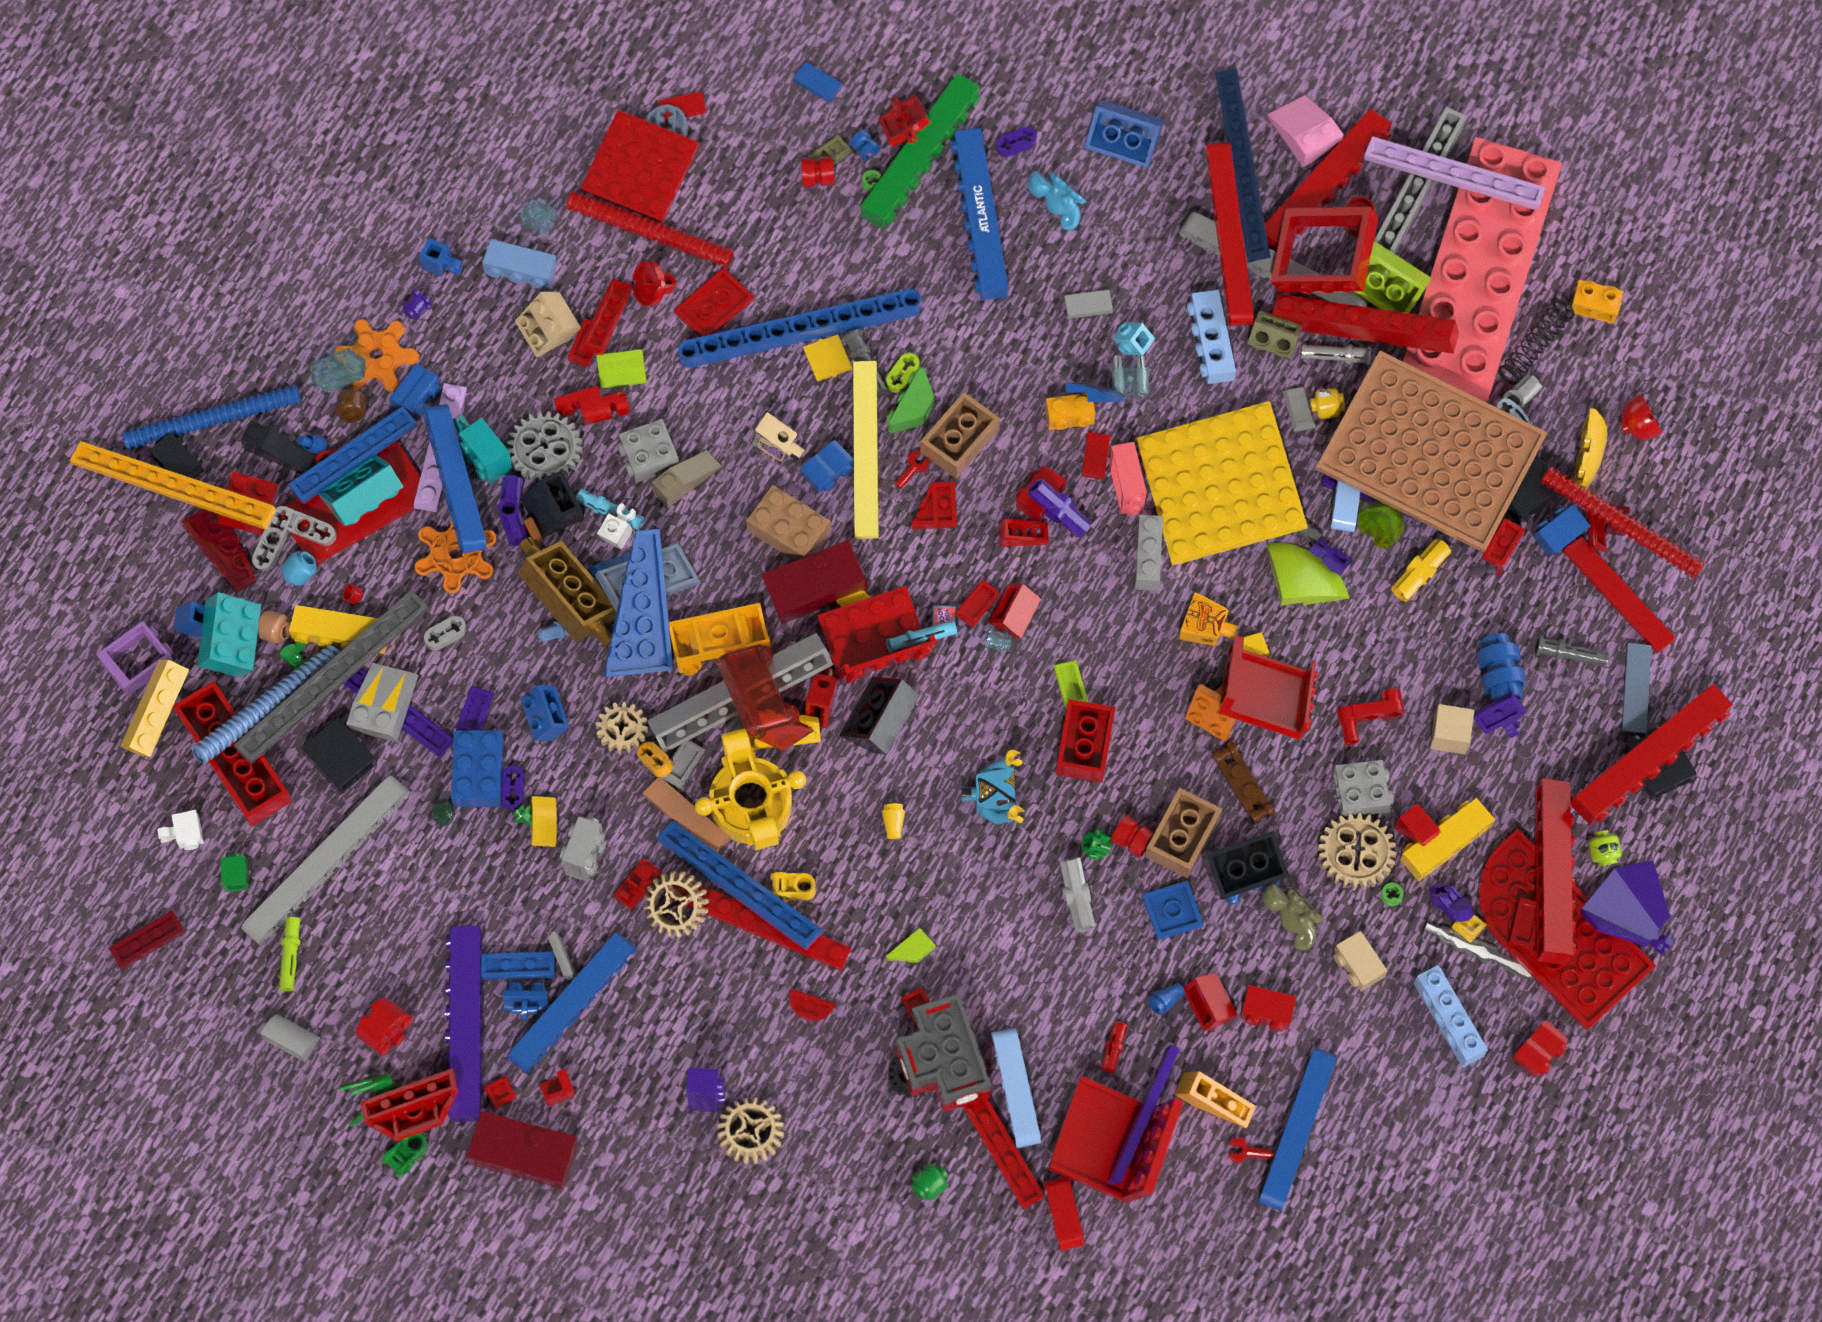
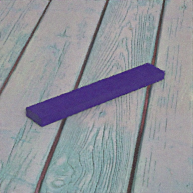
[343,668,454,758]
[1107,1044,1179,1185]

